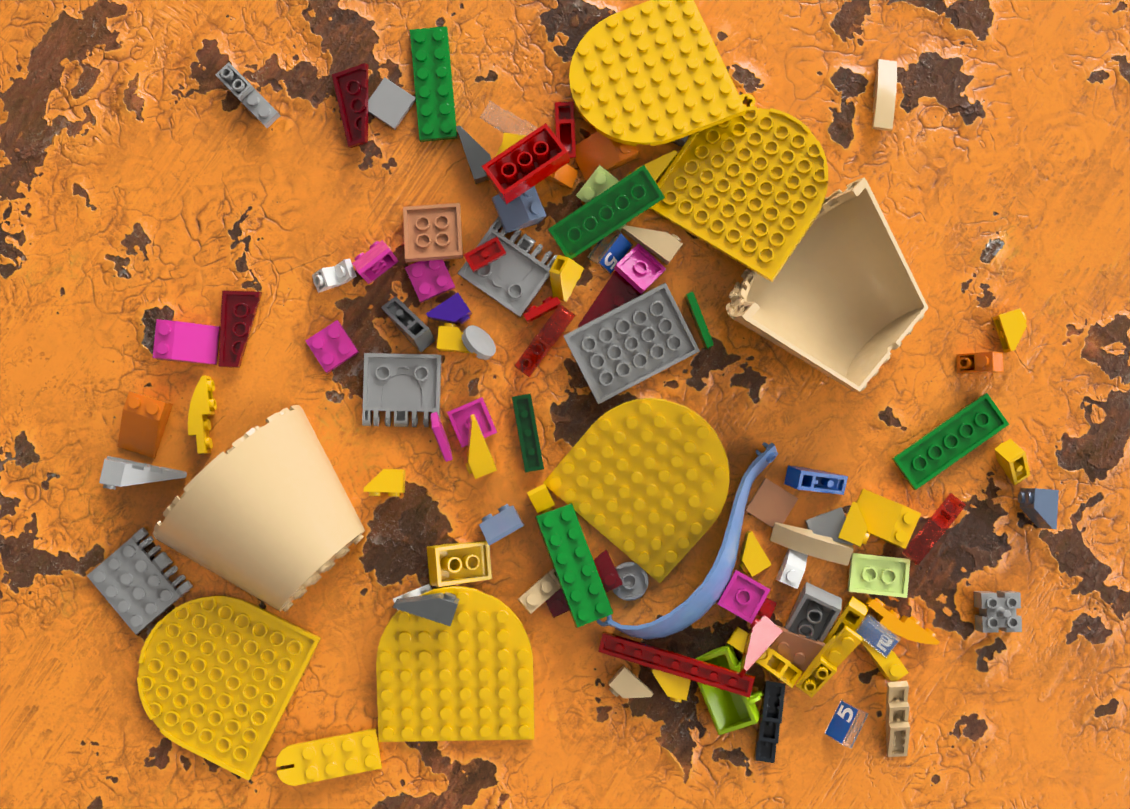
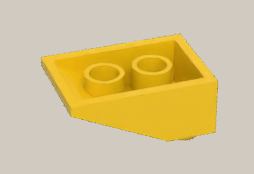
[856,489,921,549]
[427,541,492,587]

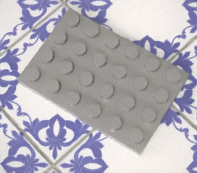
[563,283,700,404]

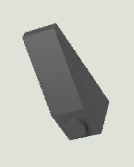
[456,125,491,184]
[381,296,435,352]
[393,592,459,626]

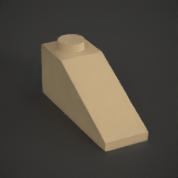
[622,225,683,265]

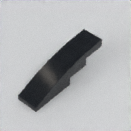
[754,681,785,763]

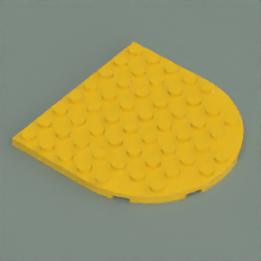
[569,0,746,146]
[649,106,828,282]
[543,398,730,583]
[376,586,535,742]
[137,596,321,781]

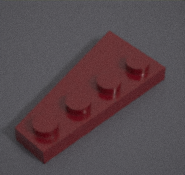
[332,63,368,148]
[578,270,647,328]
[219,291,262,368]
[546,549,623,618]

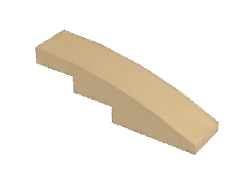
[872,59,897,131]
[770,522,854,566]
[886,681,910,757]

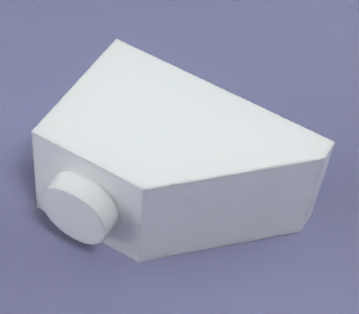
[775,548,808,589]

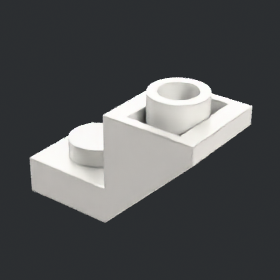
[312,259,356,293]

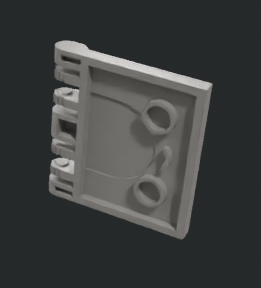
[458,217,557,318]
[362,353,442,427]
[87,527,193,634]

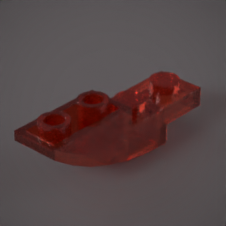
[514,304,576,377]
[902,493,966,565]

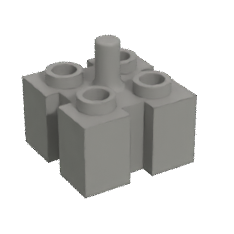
[974,591,1022,633]

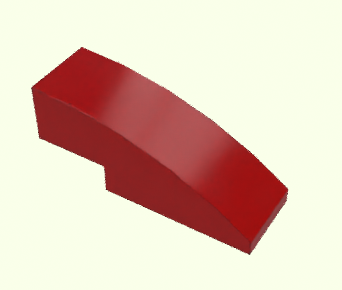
[555,102,576,158]

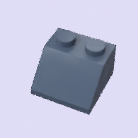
[492,186,546,233]
[1018,488,1059,530]
[479,504,525,546]

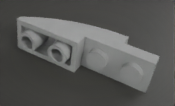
[215,62,281,128]

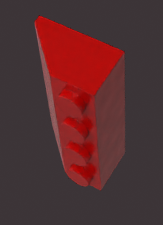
[482,123,570,205]

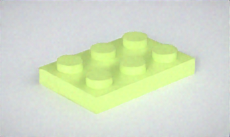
[576,165,626,231]
[847,553,911,598]

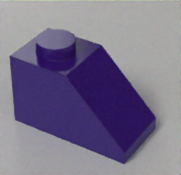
[426,293,472,324]

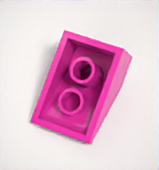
[352,240,399,284]
[153,319,220,365]

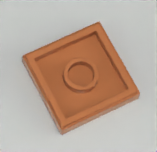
[745,478,798,528]

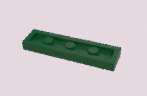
[512,394,544,473]

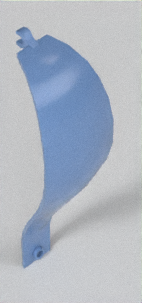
[596,442,778,639]

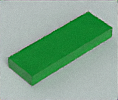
[685,292,714,350]

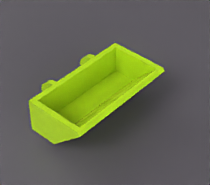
[695,644,763,735]

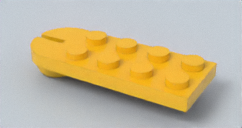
[276,728,382,786]

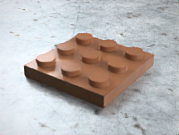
[403,203,463,262]

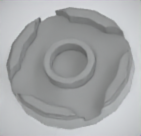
[462,325,496,360]
[613,562,649,601]

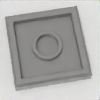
[368,77,416,130]
[805,507,853,545]

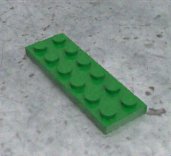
[410,26,458,142]
[548,165,665,259]
[892,393,1009,490]
[535,503,613,628]

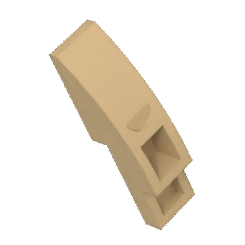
[518,568,561,614]

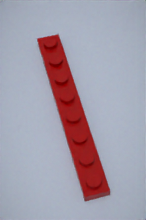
[598,632,755,698]

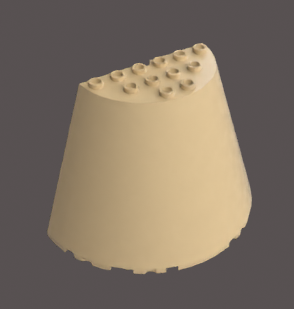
[726,178,928,392]
[153,405,365,612]

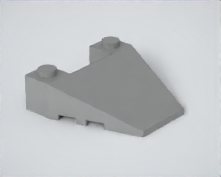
[99,456,187,490]

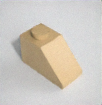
[608,665,653,698]

